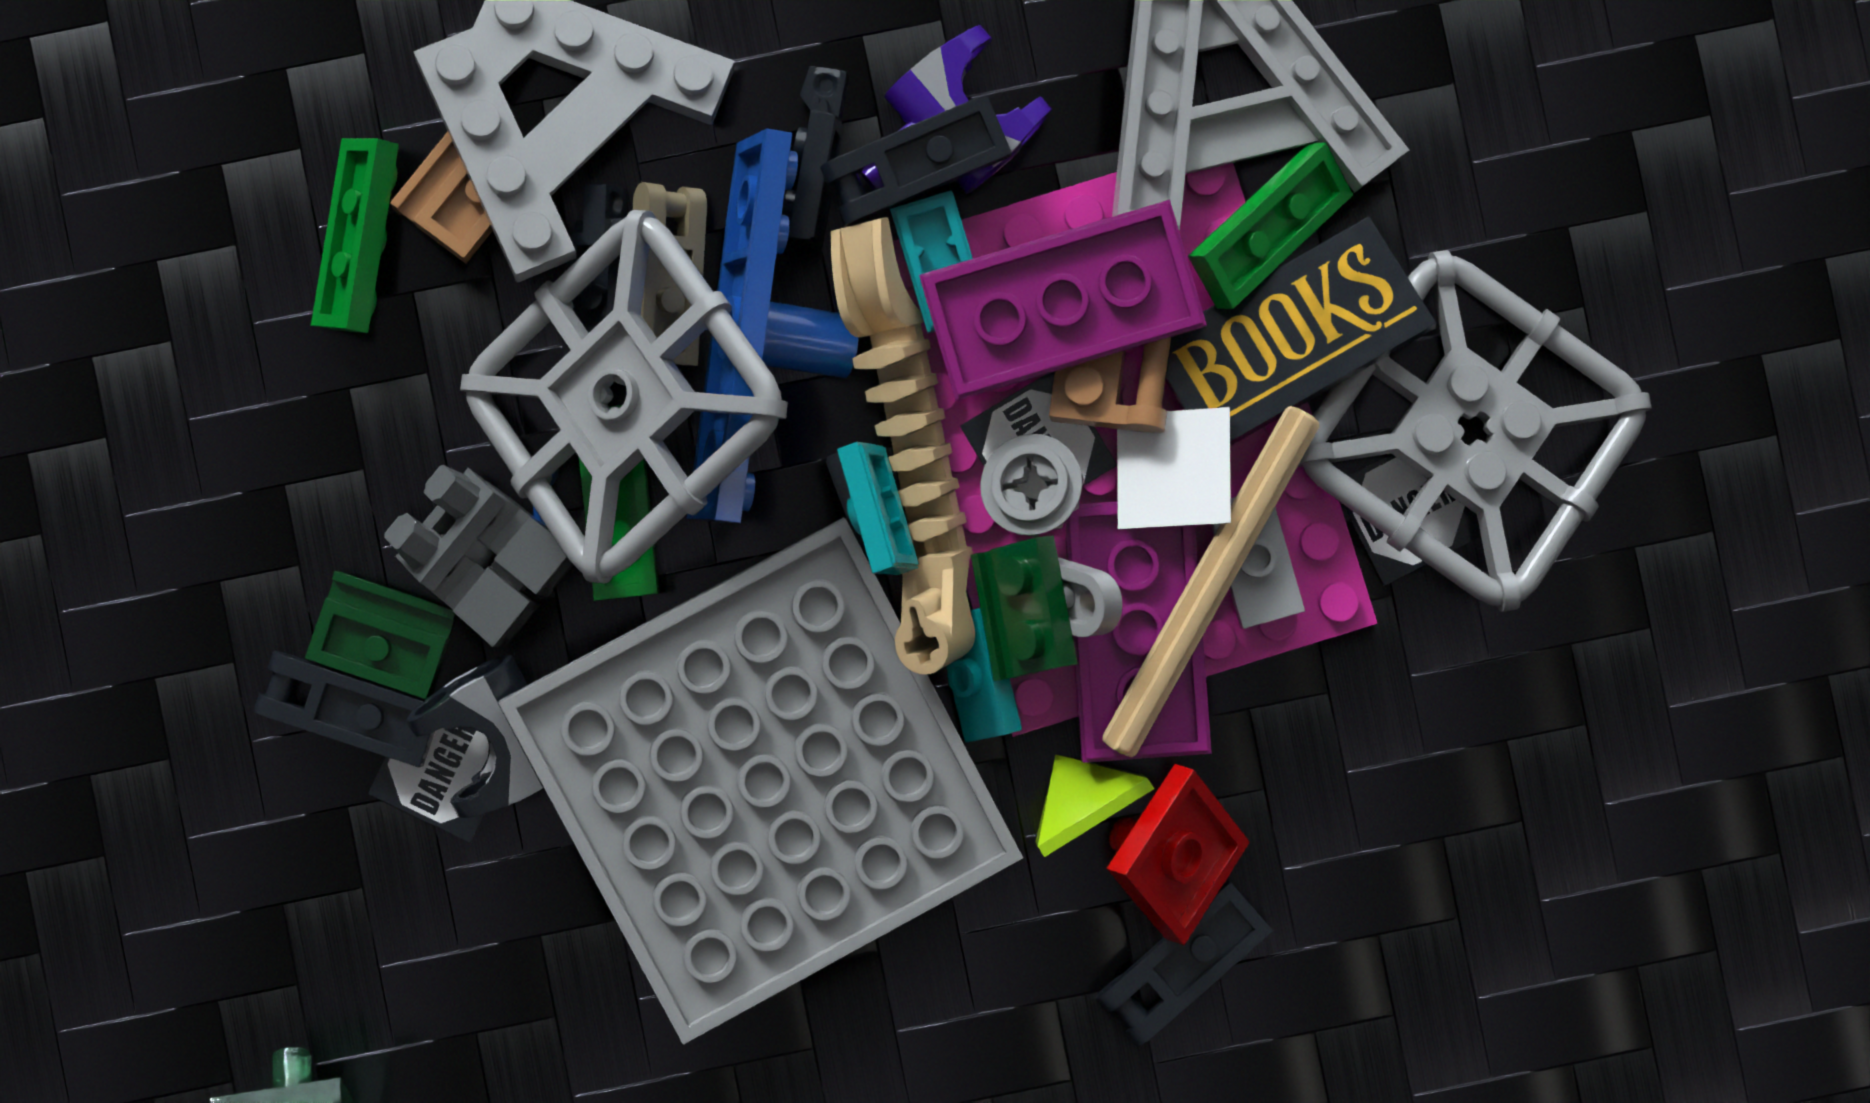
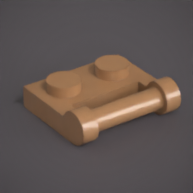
[1049,337,1171,433]

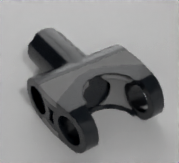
[406,654,544,818]

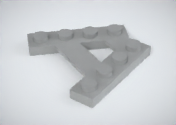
[413,0,734,283]
[1112,0,1409,231]

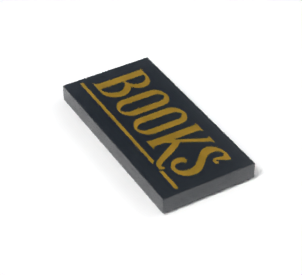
[1165,216,1436,446]

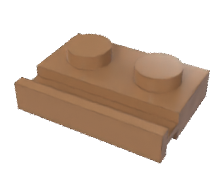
[390,132,493,264]

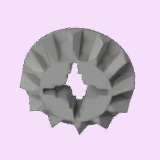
[980,434,1085,537]

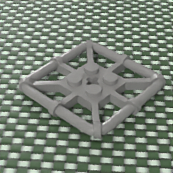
[460,210,788,584]
[1297,250,1652,612]

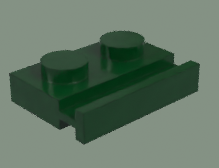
[971,535,1078,681]
[305,571,458,699]

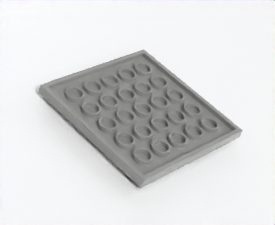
[498,518,1023,1044]

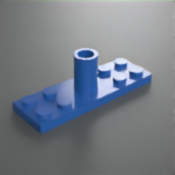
[687,128,859,523]

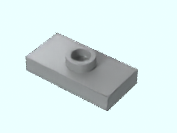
[1211,497,1305,629]

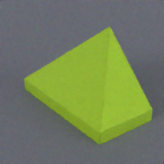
[1035,754,1154,857]

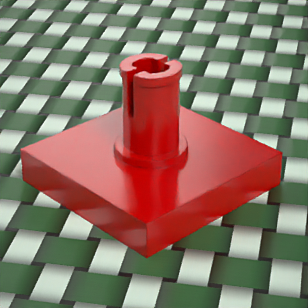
[1106,764,1250,945]

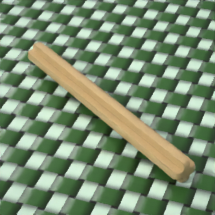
[1102,406,1319,757]

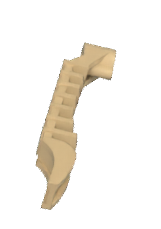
[831,217,975,675]

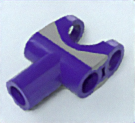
[860,25,1053,209]

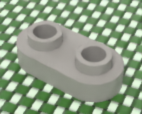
[1058,557,1122,637]

